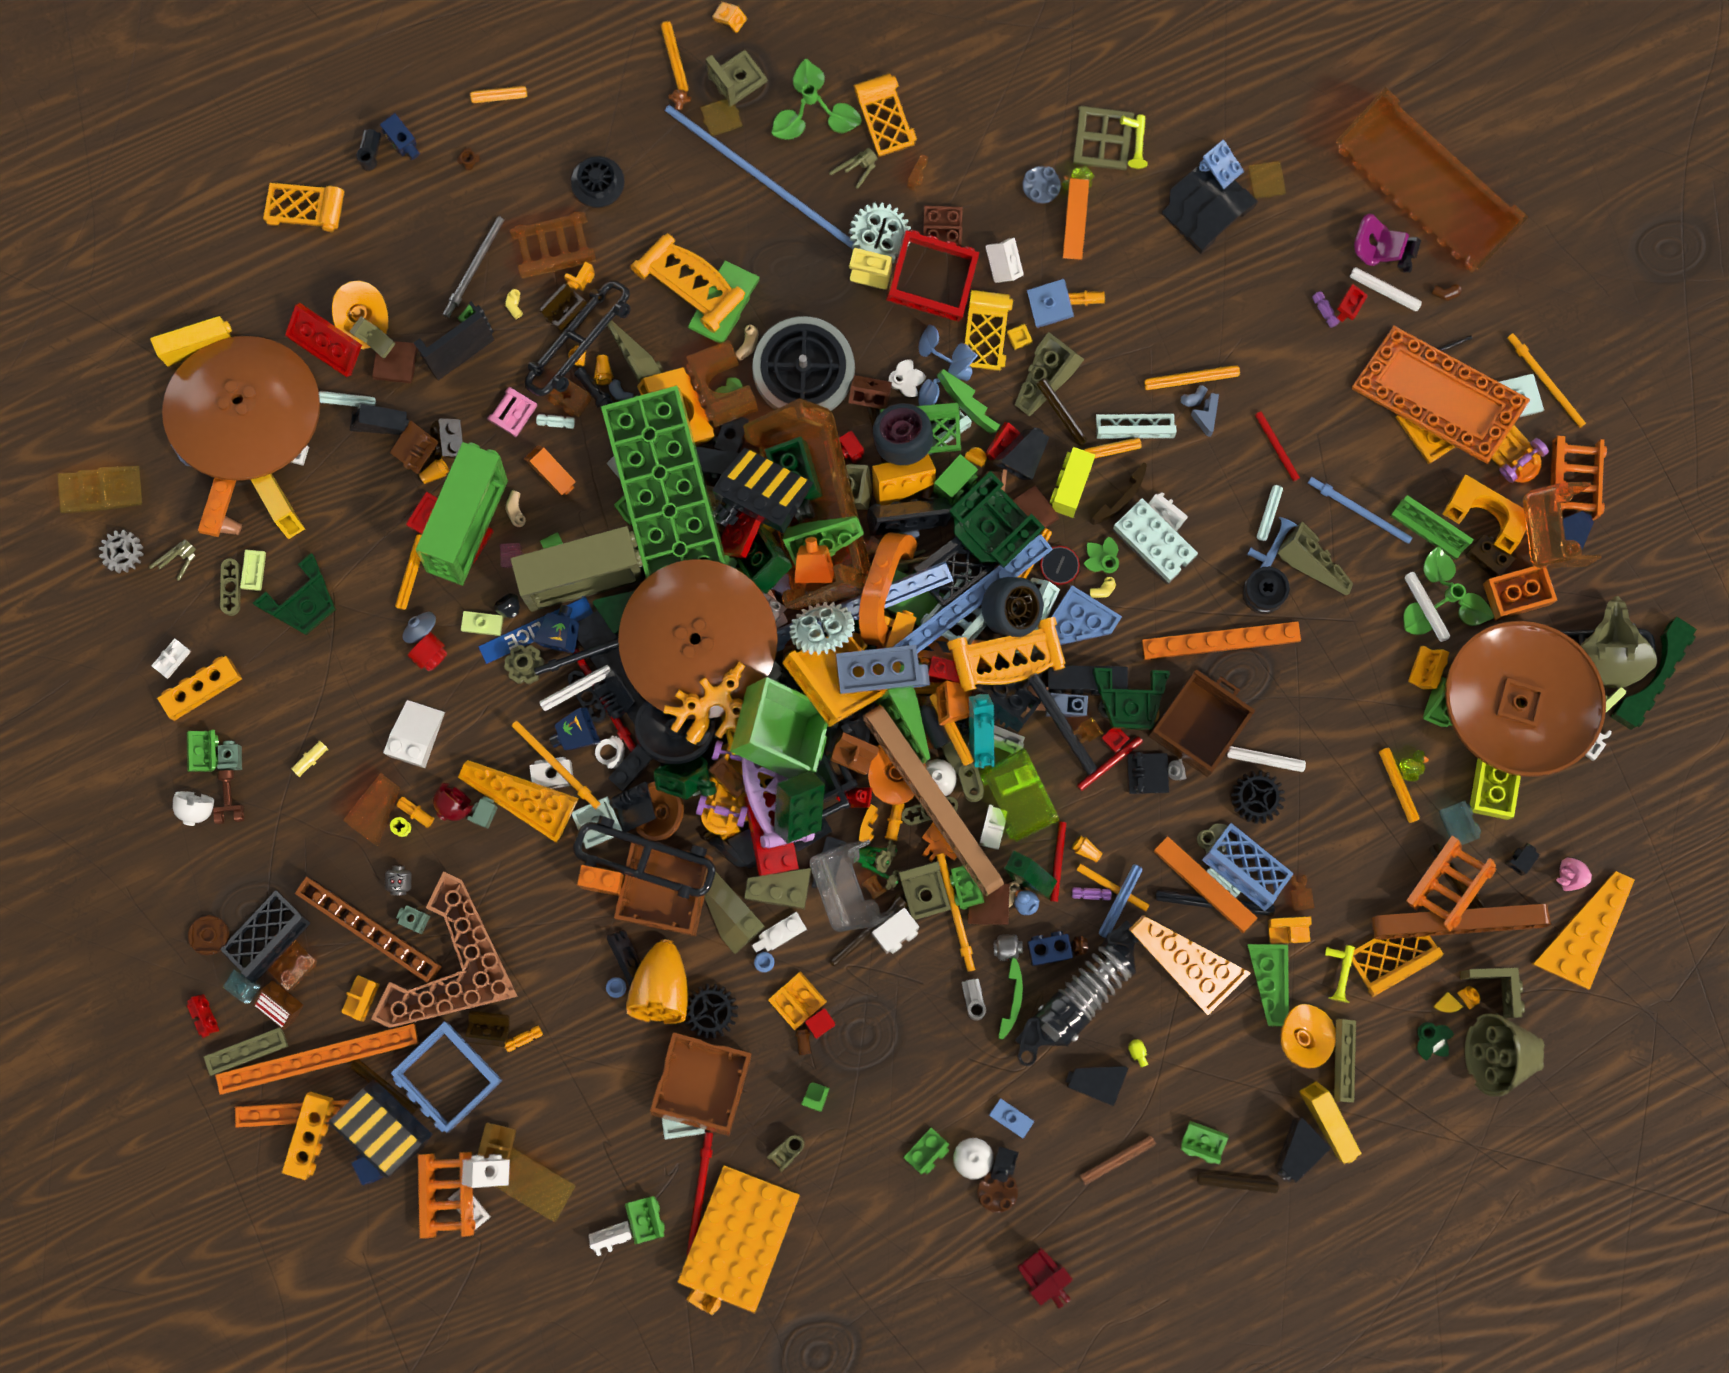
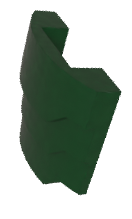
[949,471,1045,568]

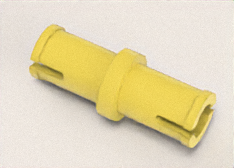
[291,740,329,777]

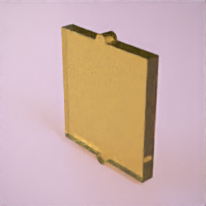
[701,99,742,136]
[1248,161,1286,198]

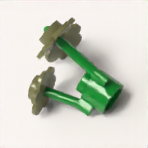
[855,840,899,890]

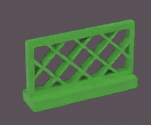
[881,403,961,453]
[1391,495,1474,560]

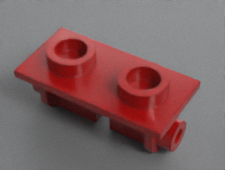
[836,787,872,808]
[187,994,220,1038]

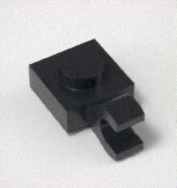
[1397,237,1421,273]

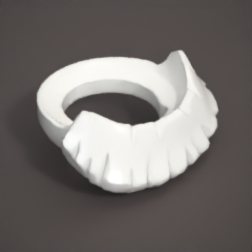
[595,735,625,769]

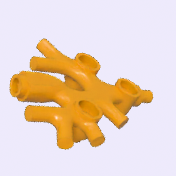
[664,662,745,744]

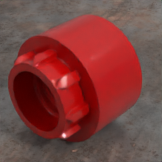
[407,632,447,671]

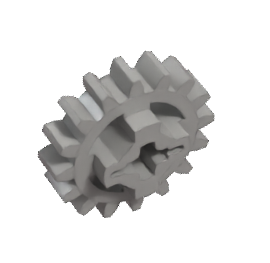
[99,530,144,573]

